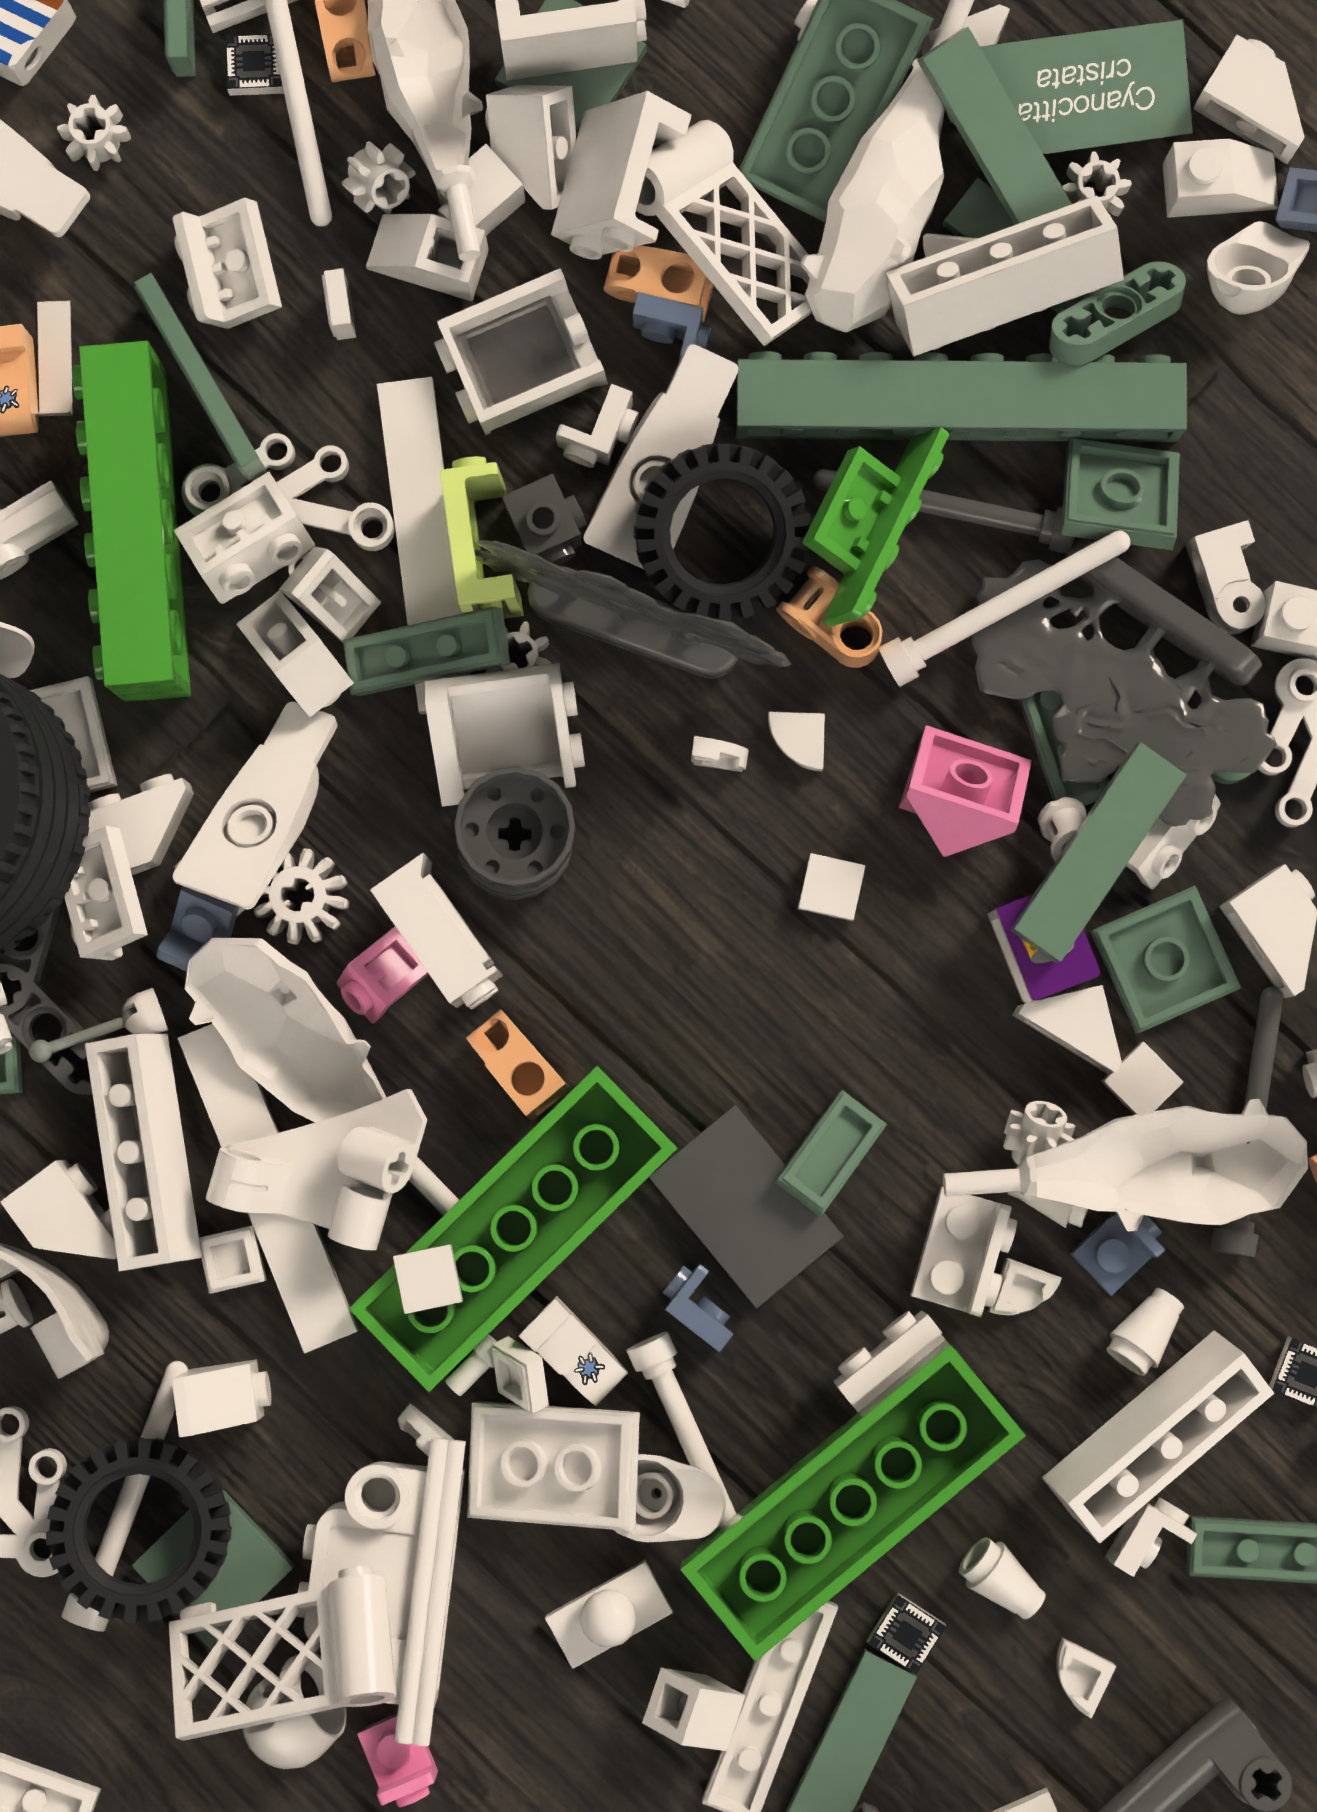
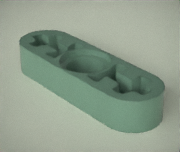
[1049,262,1186,365]

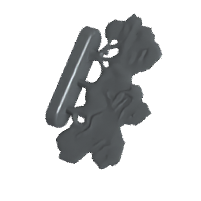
[971,538,1277,827]
[475,540,791,679]

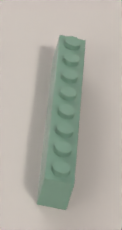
[736,351,1187,442]

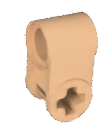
[776,565,882,668]

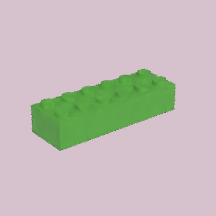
[72,341,191,702]
[349,1066,678,1392]
[680,1340,1026,1662]

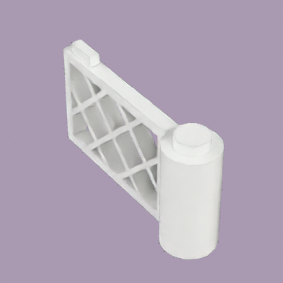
[636,120,812,346]
[169,1566,397,1741]

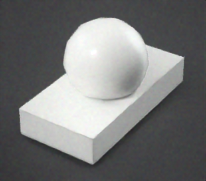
[545,1560,673,1669]

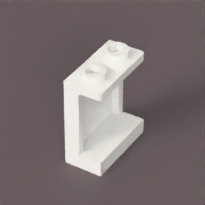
[495,0,647,81]
[551,91,691,259]
[425,663,585,807]

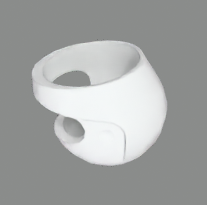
[243,1654,346,1769]

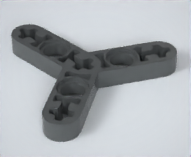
[0,898,96,1095]

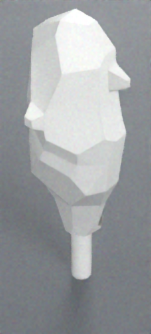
[368,0,483,261]
[801,0,974,332]
[185,938,459,1216]
[943,1099,1308,1231]

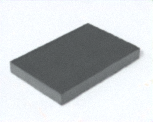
[649,1105,844,1309]

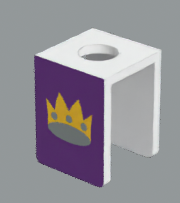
[987,894,1100,1003]

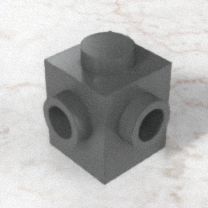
[502,474,587,565]

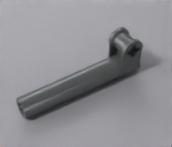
[1098,1696,1293,1812]

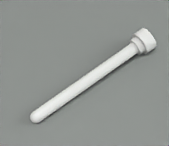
[260,0,332,227]
[879,531,1130,687]
[626,1332,736,1529]
[61,1361,188,1631]

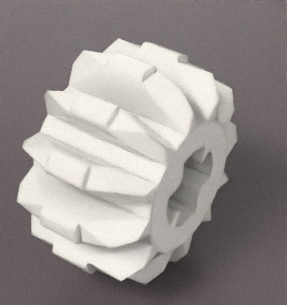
[254,849,349,945]

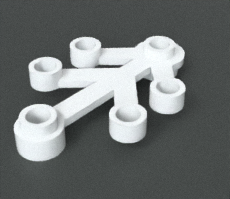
[182,433,395,575]
[1258,658,1317,827]
[0,1406,67,1577]

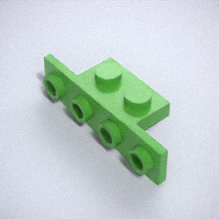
[802,427,949,627]

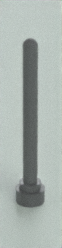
[813,469,1075,554]
[1210,987,1283,1258]

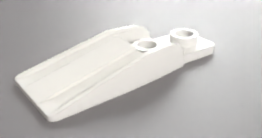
[0,120,90,237]
[583,344,738,569]
[172,702,338,909]

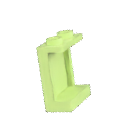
[440,456,524,619]

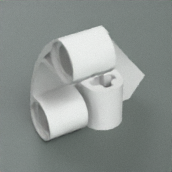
[205,1089,427,1250]
[0,1243,109,1379]

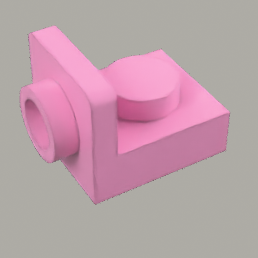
[337,926,429,1023]
[357,1713,438,1807]

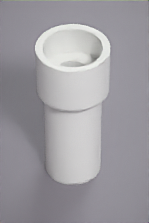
[445,1334,497,1396]

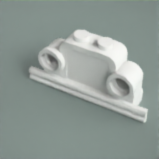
[296,1437,466,1746]

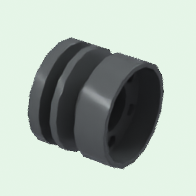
[454,767,575,900]

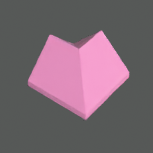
[899,725,1032,857]

